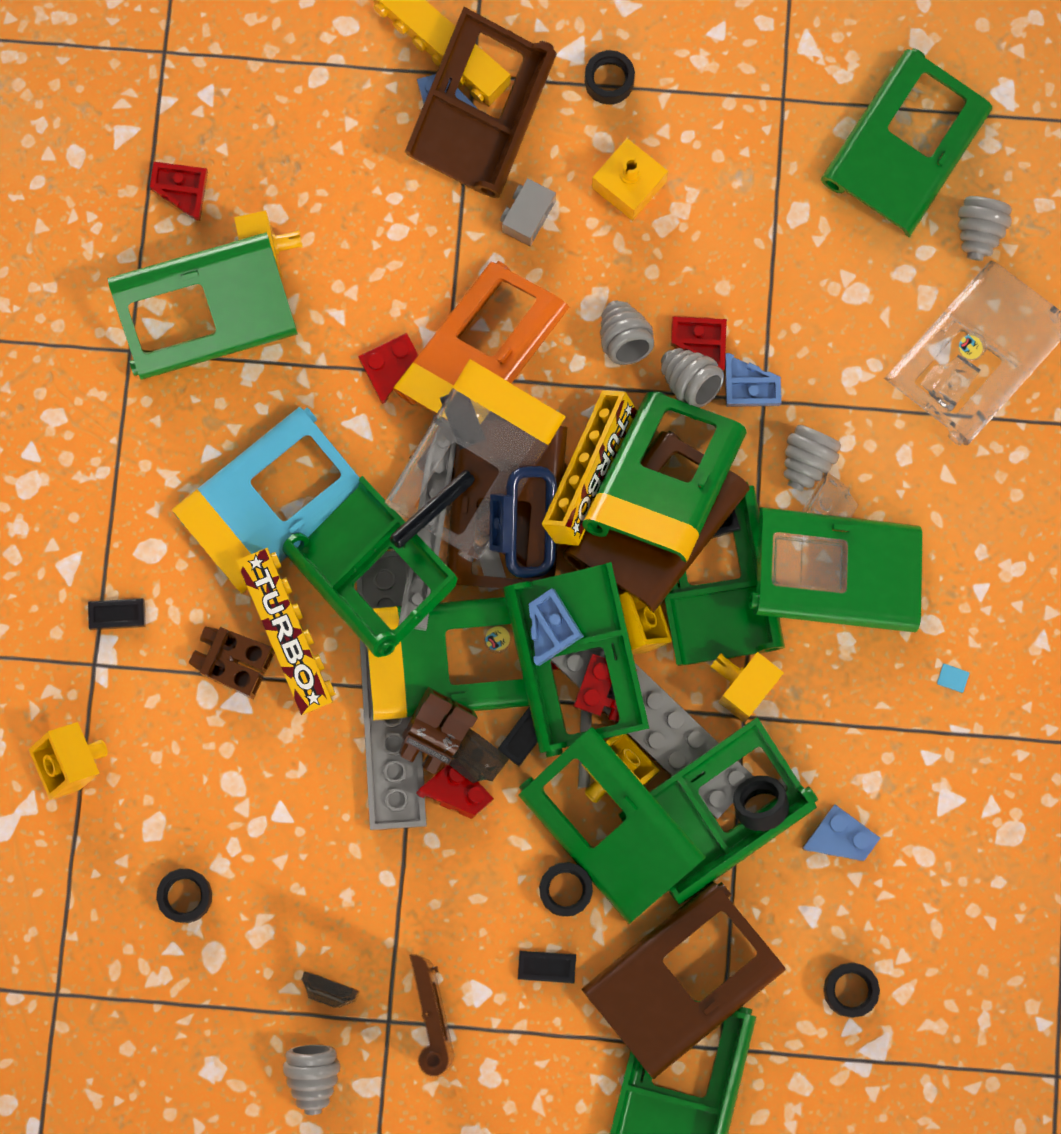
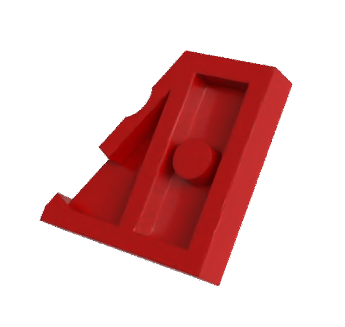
[150,162,208,221]
[671,316,727,372]
[358,333,418,404]
[416,758,494,819]

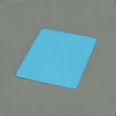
[937,664,970,693]

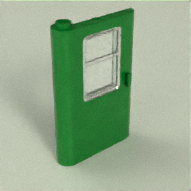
[748,507,922,633]

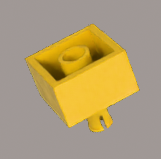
[592,138,668,221]
[234,210,303,278]
[619,592,672,654]
[710,652,784,723]
[28,722,108,800]
[581,734,660,805]

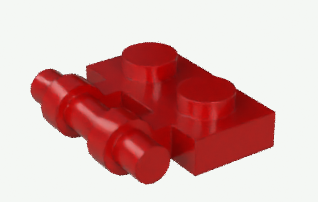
[573,654,637,723]

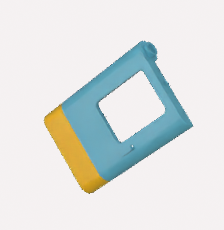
[171,407,360,594]

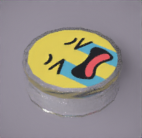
[958,332,987,361]
[484,625,511,654]

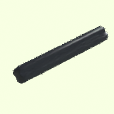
[390,470,475,548]

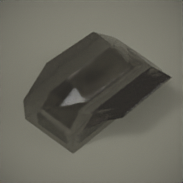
[449,729,509,783]
[301,971,360,1008]

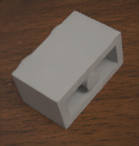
[500,178,556,247]

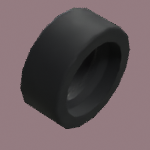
[584,50,635,105]
[733,776,789,831]
[539,862,593,917]
[156,869,212,923]
[823,963,880,1018]

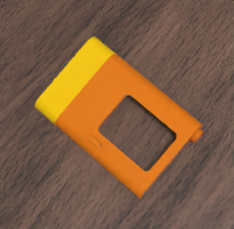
[393,261,570,424]

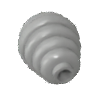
[958,196,1012,261]
[600,300,654,365]
[661,348,724,408]
[784,425,841,492]
[283,1045,340,1115]

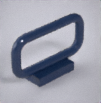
[489,466,557,578]

